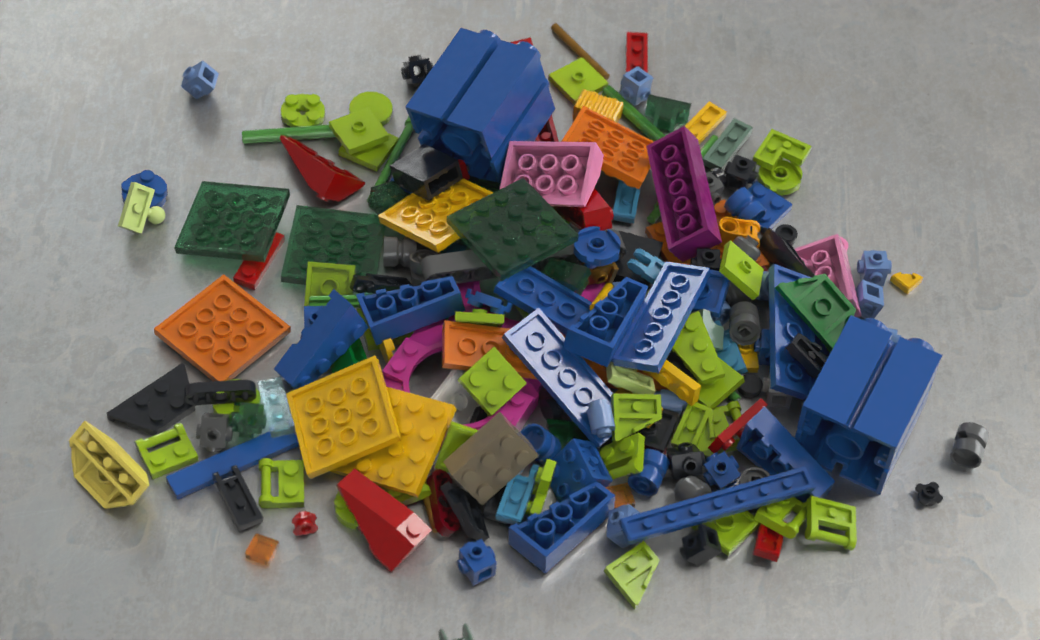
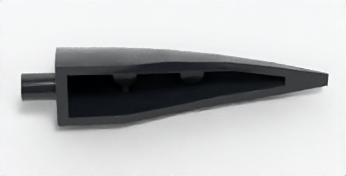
[758,227,815,278]

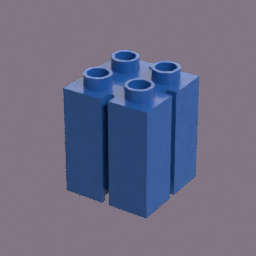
[405,28,555,188]
[795,315,942,495]

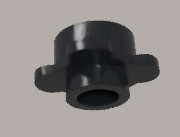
[915,482,943,506]

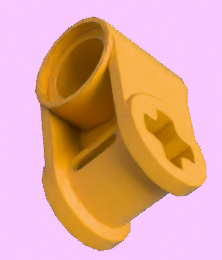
[718,217,760,248]

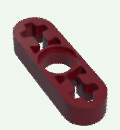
[426,469,460,537]

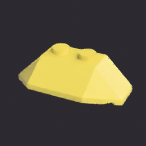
[69,421,149,509]

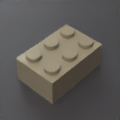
[443,412,539,505]

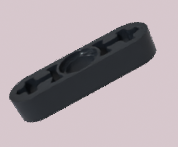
[184,380,256,405]

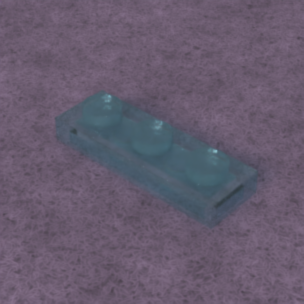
[257,376,296,438]

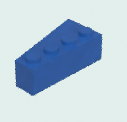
[356,276,466,346]
[563,277,648,367]
[274,289,369,390]
[736,406,835,502]
[508,481,615,574]

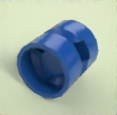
[724,187,767,229]
[520,423,561,465]
[628,449,670,496]

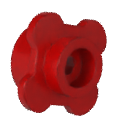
[292,511,318,536]

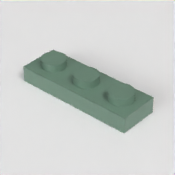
[702,118,753,171]

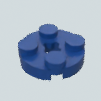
[121,170,168,208]
[573,226,621,269]
[465,288,513,316]

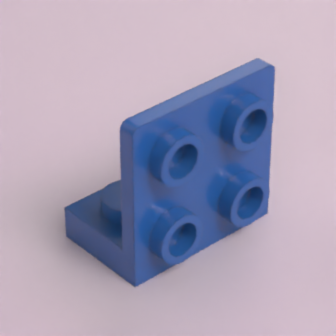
[550,438,613,503]

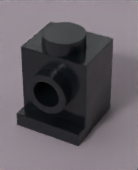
[680,523,722,566]

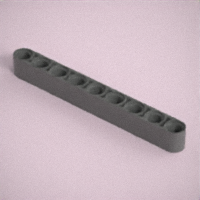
[420,230,627,284]

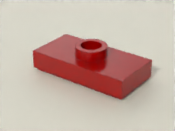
[753,521,787,562]

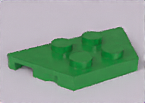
[775,274,856,352]

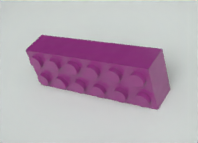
[646,126,722,263]

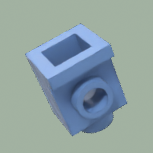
[855,279,884,319]

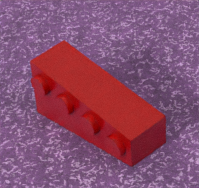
[556,188,614,231]

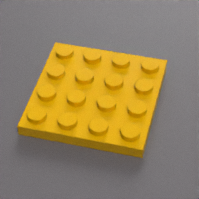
[378,179,507,253]
[286,355,402,479]
[331,387,457,497]

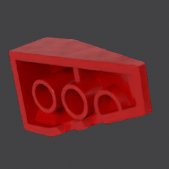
[280,135,365,202]
[336,468,432,573]

